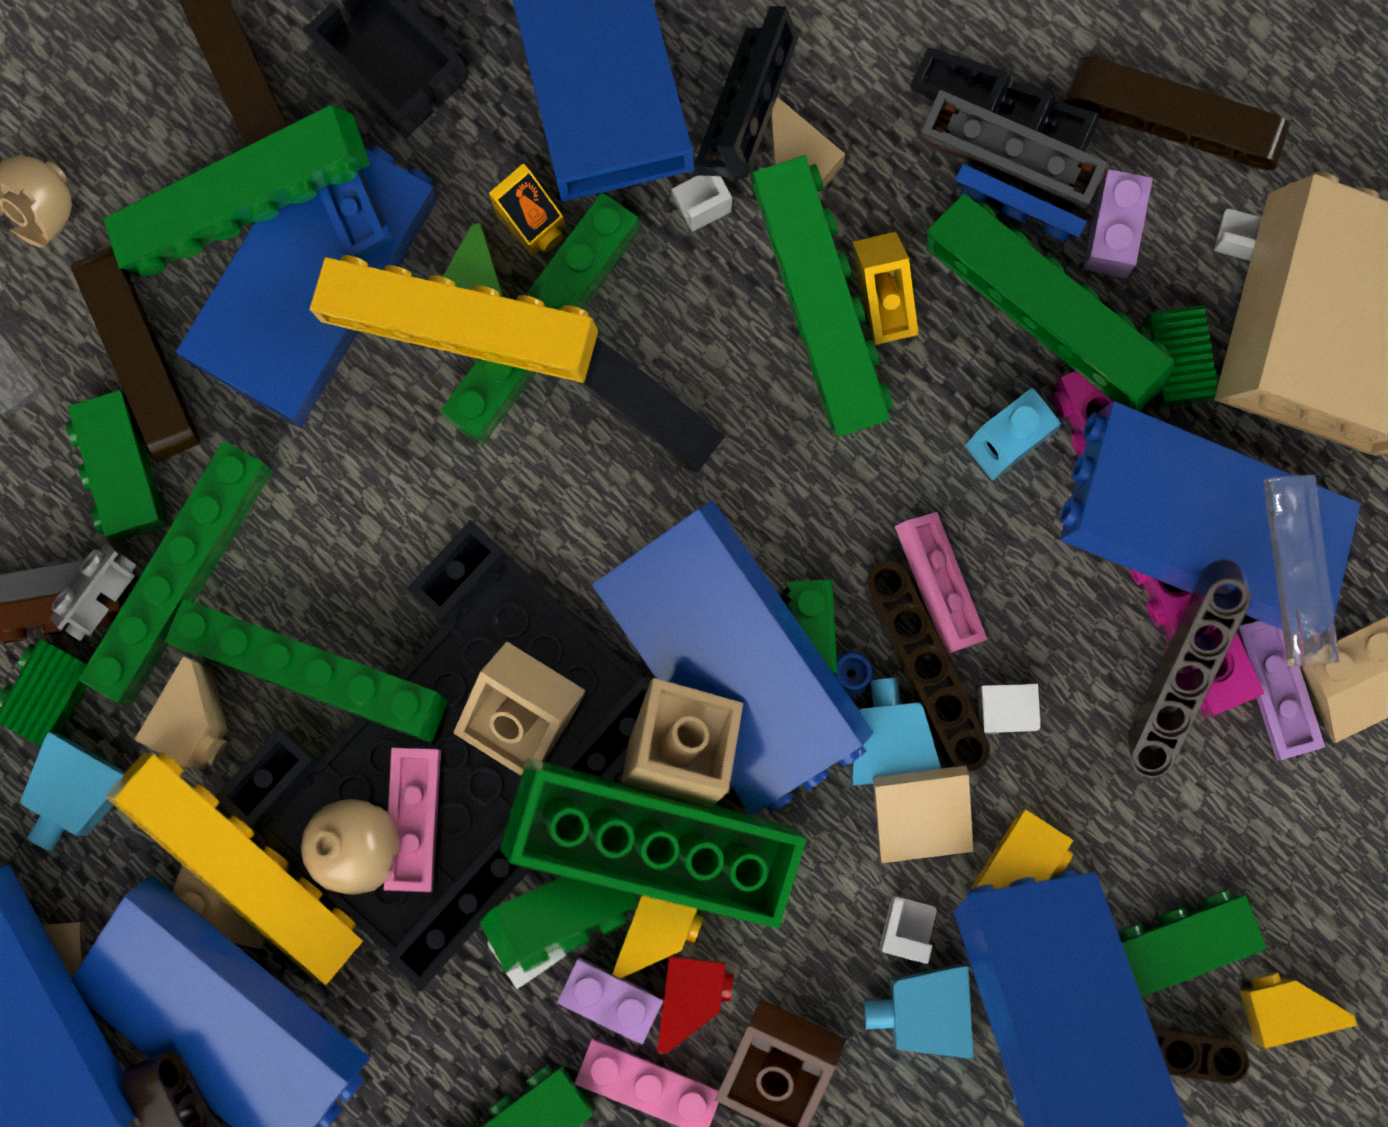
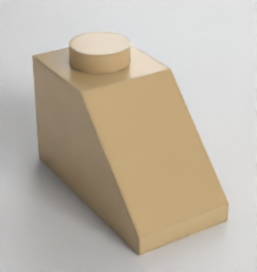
[770,97,845,194]

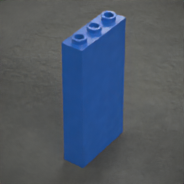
[513,0,695,202]
[176,146,438,427]
[1060,401,1360,639]
[592,501,874,816]
[0,865,137,1127]
[953,870,1188,1127]
[72,875,370,1127]

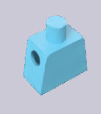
[965,388,1062,481]
[850,678,941,786]
[21,732,126,851]
[864,964,974,1058]

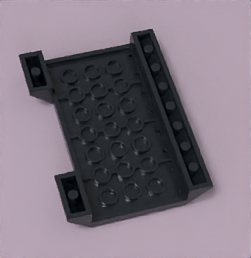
[214,520,650,991]

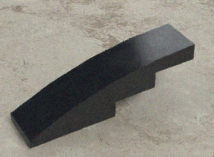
[910,47,1099,152]
[576,337,725,473]

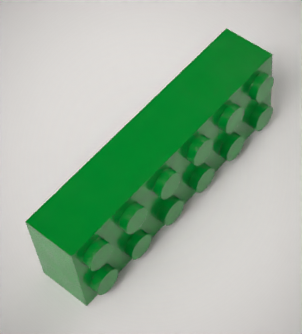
[500,758,807,929]

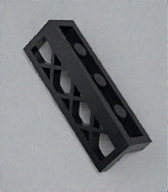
[693,6,799,177]

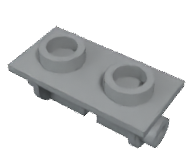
[50,543,137,641]

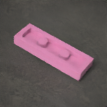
[894,512,988,654]
[384,748,441,892]
[574,1038,720,1127]

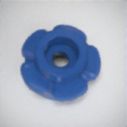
[835,651,874,696]

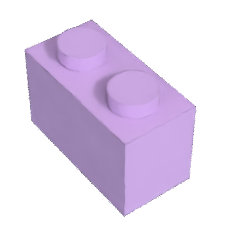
[1082,169,1153,278]
[557,956,664,1045]

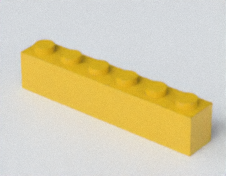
[310,255,598,383]
[104,752,363,985]

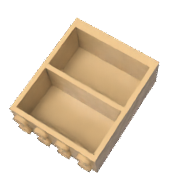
[1214,172,1388,456]

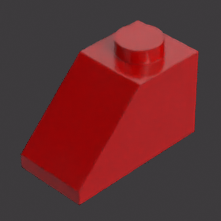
[657,955,734,1054]

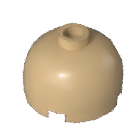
[0,155,72,247]
[301,799,400,894]

